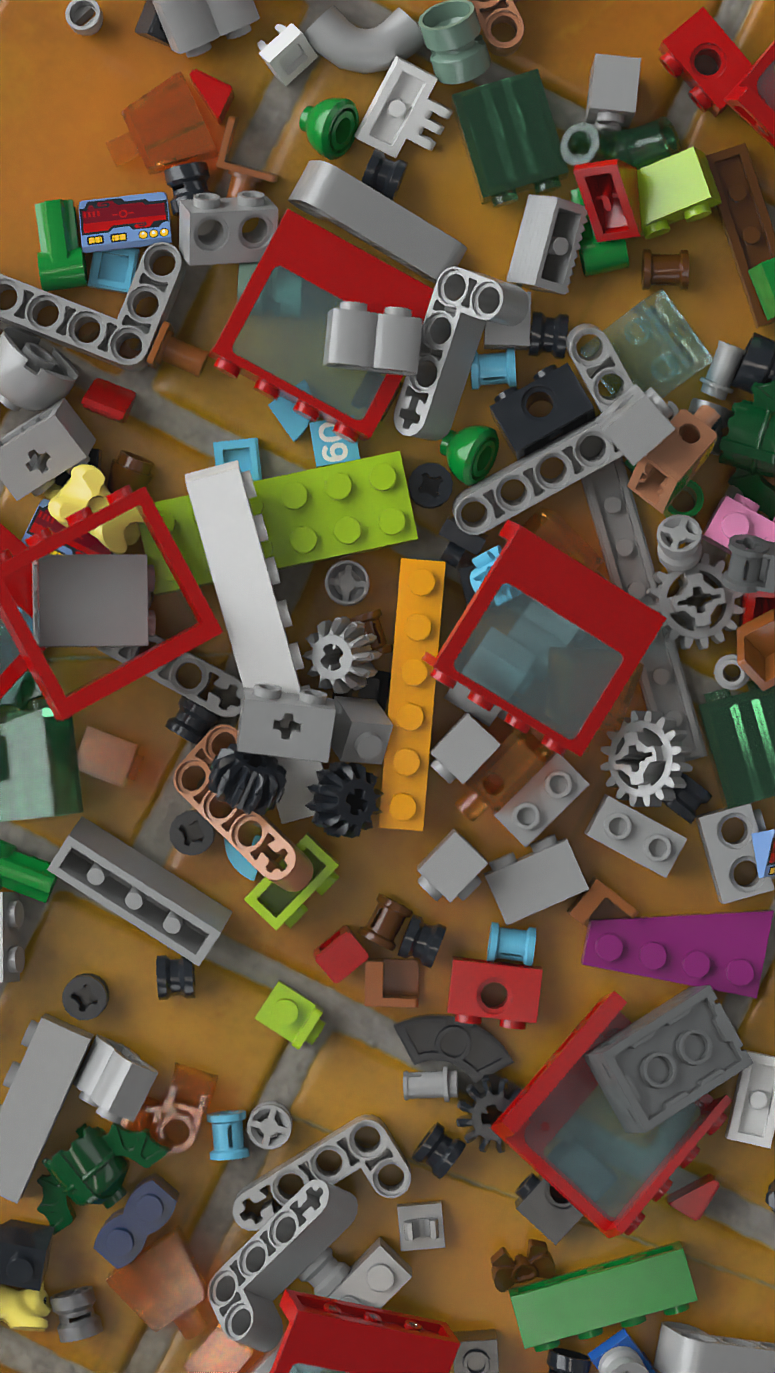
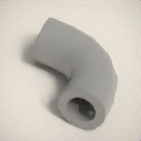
[303,5,425,74]

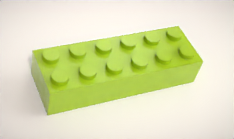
[139,451,418,596]

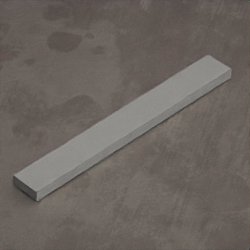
[580,435,707,762]

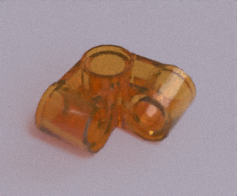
[113,1062,218,1153]

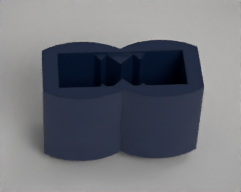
[93,1173,180,1269]

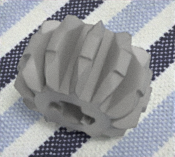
[302,616,382,694]

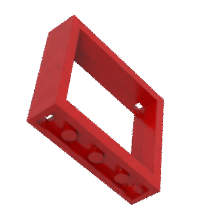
[0,484,223,721]

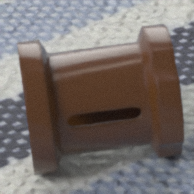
[641,249,689,290]
[350,609,393,655]
[358,893,413,951]

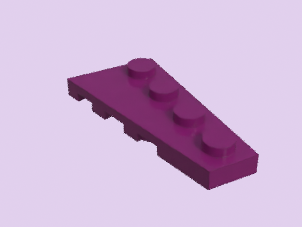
[581,909,774,998]

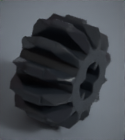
[208,744,287,815]
[305,761,384,838]
[456,1076,522,1153]

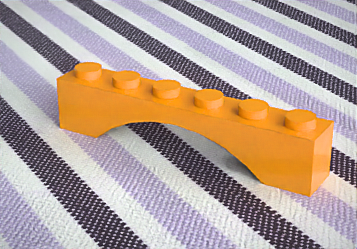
[378,558,446,831]

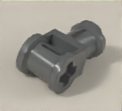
[722,534,775,593]

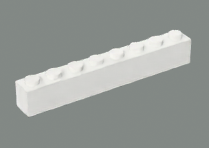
[185,460,328,824]

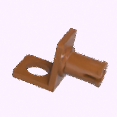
[216,116,279,221]
[119,312,209,378]

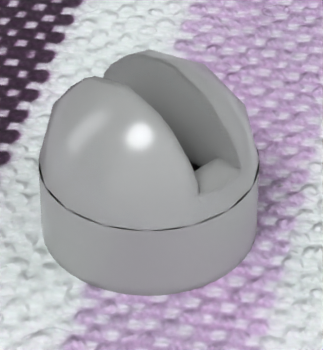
[65,0,103,36]

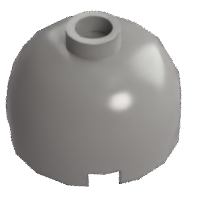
[0,326,79,411]

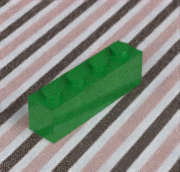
[509,1241,698,1352]

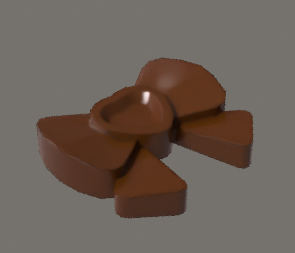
[490,1239,556,1292]

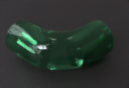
[560,116,681,170]

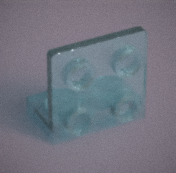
[580,288,713,398]

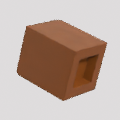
[737,609,775,691]
[567,876,639,928]
[364,958,419,1008]

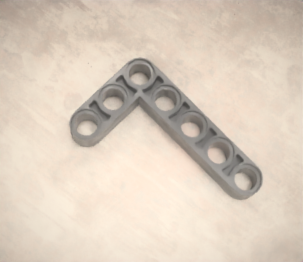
[0,242,186,372]
[452,323,633,535]

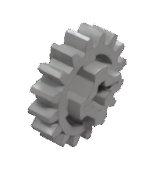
[646,553,744,650]
[601,710,693,807]

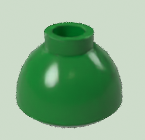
[299,97,359,160]
[440,425,499,486]

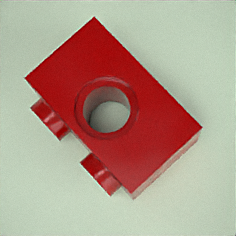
[658,7,752,118]
[446,956,543,1030]

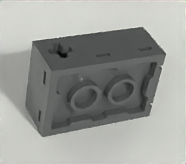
[583,985,753,1133]

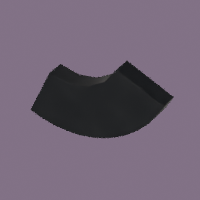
[393,1014,514,1083]

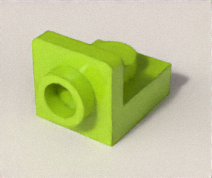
[254,980,326,1050]

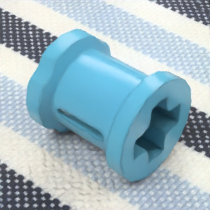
[470,347,517,390]
[487,922,536,966]
[206,1110,250,1161]

